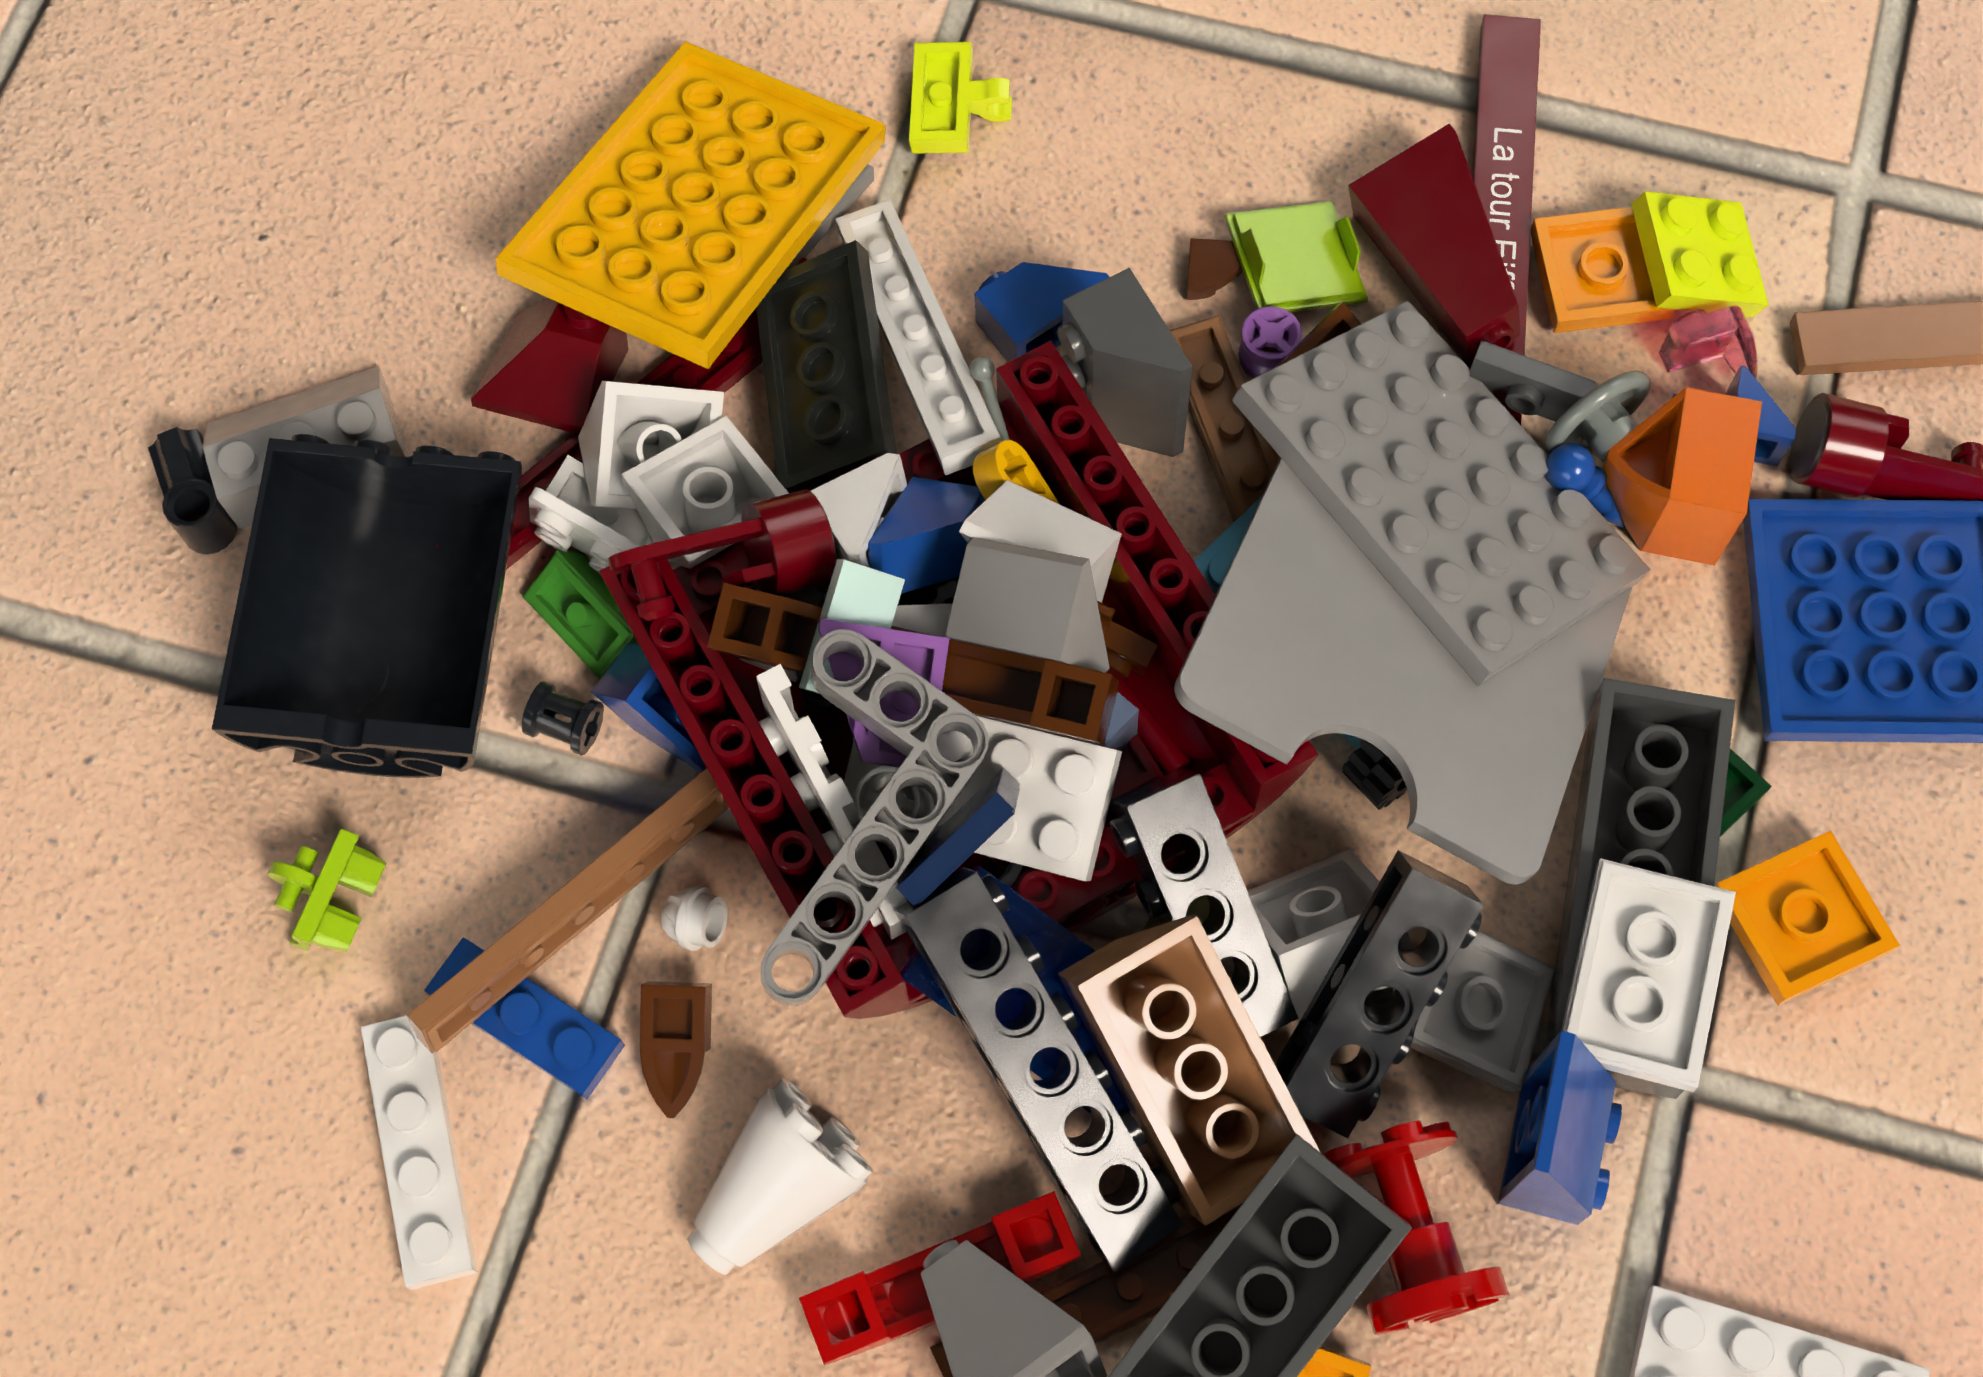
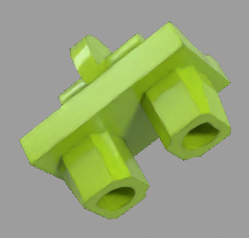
[267,828,387,952]

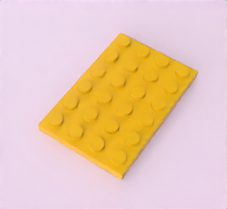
[495,41,886,369]

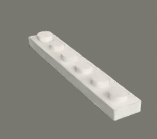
[835,199,1002,475]

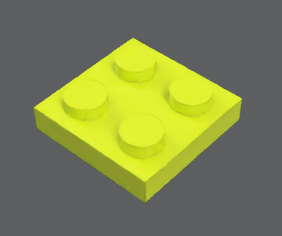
[1631,191,1769,317]

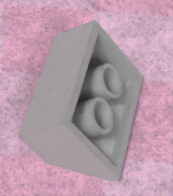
[202,366,409,529]

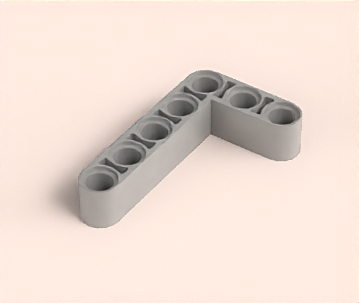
[761,629,989,1006]

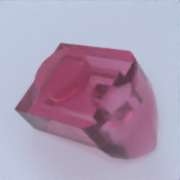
[1659,306,1758,378]

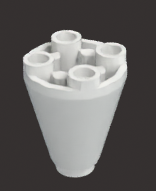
[687,1078,873,1275]

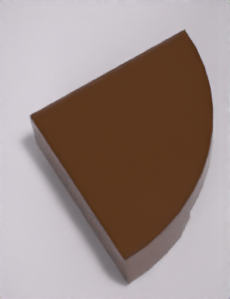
[1186,238,1243,300]

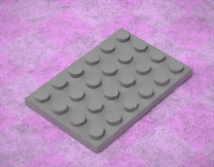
[1232,301,1651,686]

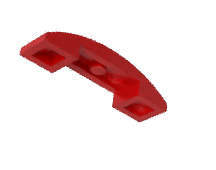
[799,1191,1081,1365]

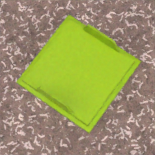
[1224,201,1368,312]

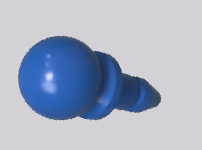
[1545,443,1626,528]

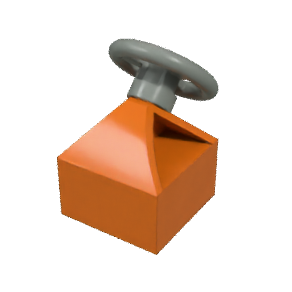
[1544,370,1762,566]

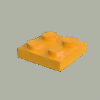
[1531,207,1676,333]
[1714,830,1900,1006]

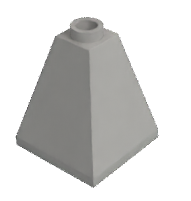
[921,1240,1108,1377]

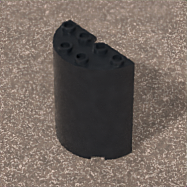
[212,434,522,778]

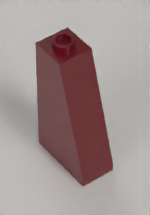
[1348,124,1521,366]

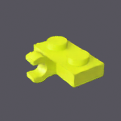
[909,42,1012,154]

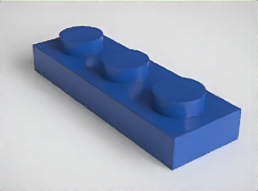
[424,937,625,1100]

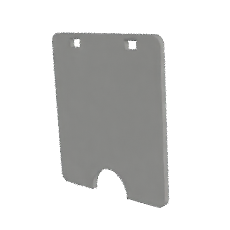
[1174,457,1632,885]

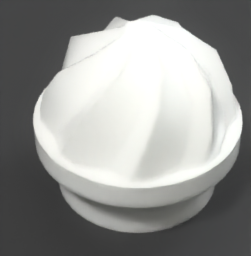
[661,885,728,951]

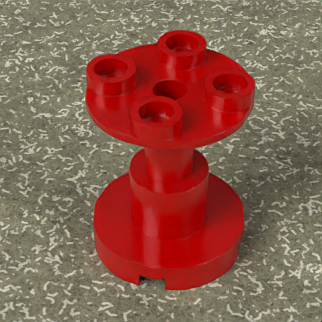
[1323,1121,1510,1335]

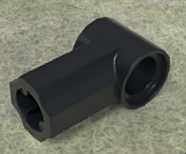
[148,427,237,555]

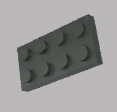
[756,240,897,493]

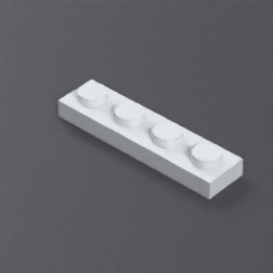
[361,1015,478,1290]

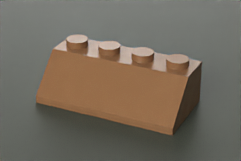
[1058,915,1320,1226]

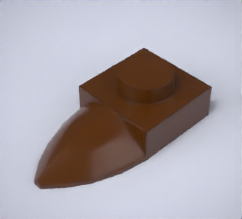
[640,981,712,1118]

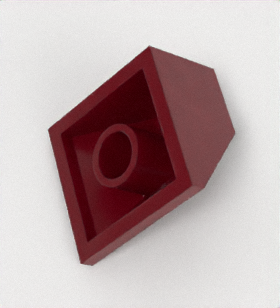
[471,298,629,434]

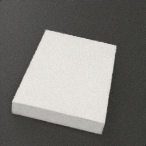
[1561,859,1736,1092]

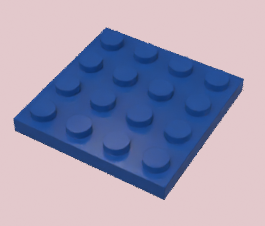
[1743,499,1983,743]

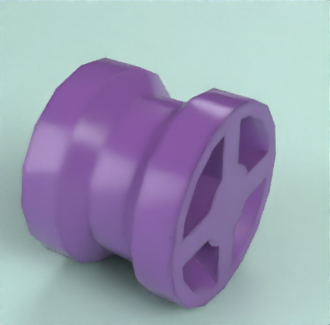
[1238,306,1302,378]

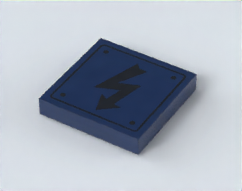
[897,767,1020,906]

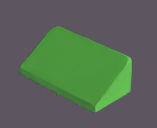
[522,550,639,679]

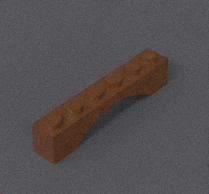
[707,582,1120,746]

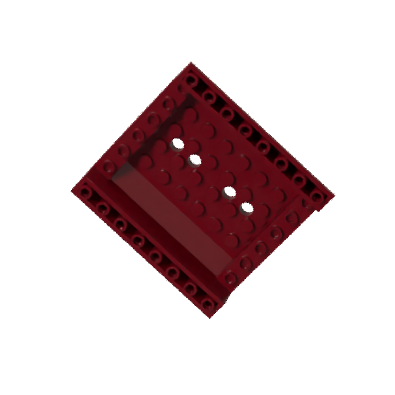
[599,341,1319,1019]

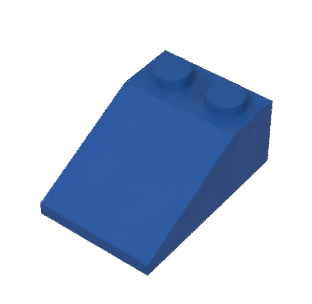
[1498,1031,1622,1225]

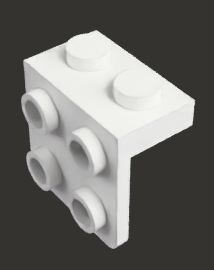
[529,455,653,573]

